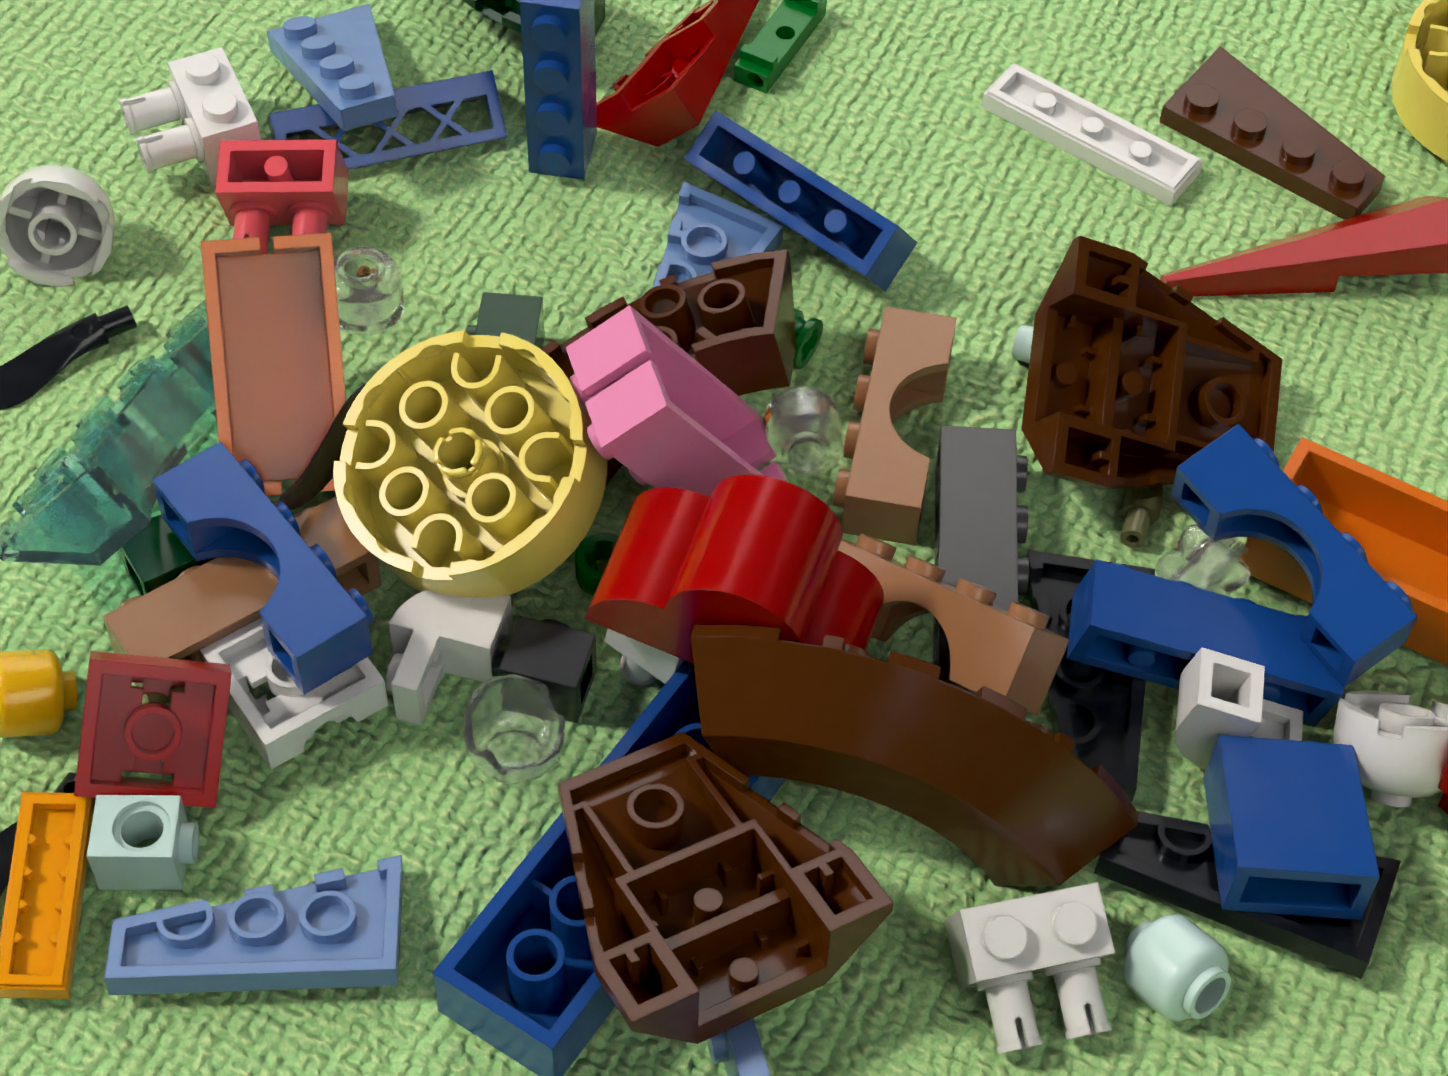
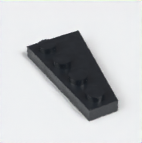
[1026,550,1155,802]
[1094,811,1401,979]

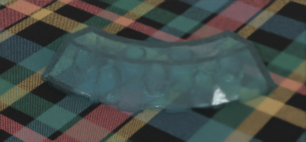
[0,299,217,566]

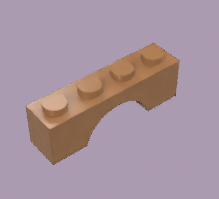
[833,306,957,546]
[838,533,1070,715]

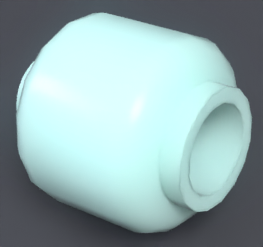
[1123,914,1231,1022]

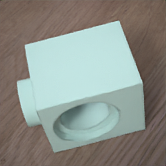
[87,795,199,891]

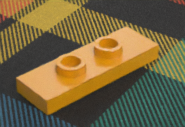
[0,792,95,999]

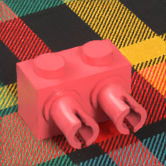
[215,139,349,254]

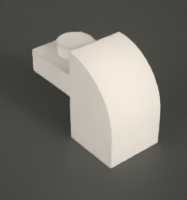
[385,590,514,726]
[1175,647,1303,770]

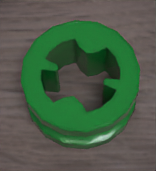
[793,308,823,369]
[575,533,619,596]

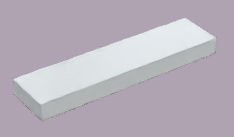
[982,63,1203,206]

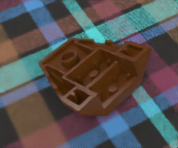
[1021,236,1282,490]
[558,732,893,1044]

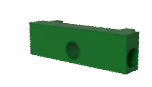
[734,0,827,94]

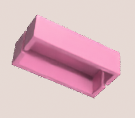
[566,305,787,497]

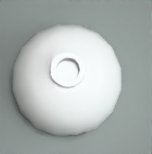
[0,164,115,287]
[1334,691,1448,807]

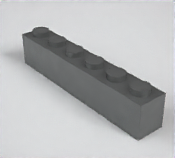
[933,425,1030,722]

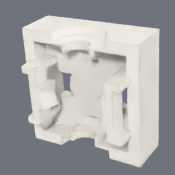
[200,618,388,770]

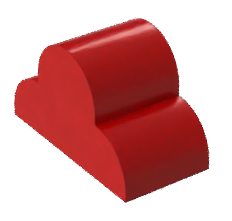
[584,474,884,664]

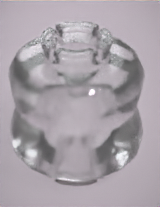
[1155,524,1251,597]

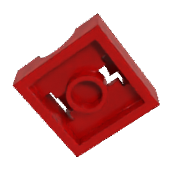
[74,651,232,808]

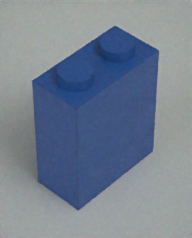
[1203,735,1380,920]

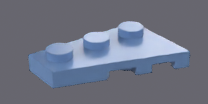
[652,181,784,288]

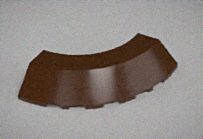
[467,249,797,488]
[691,624,1139,886]

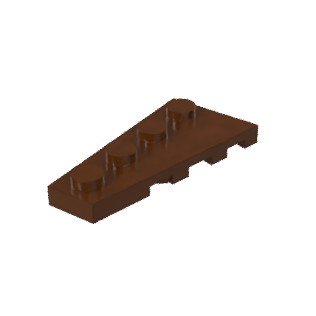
[1159,46,1385,220]

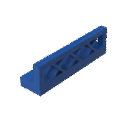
[267,70,507,170]

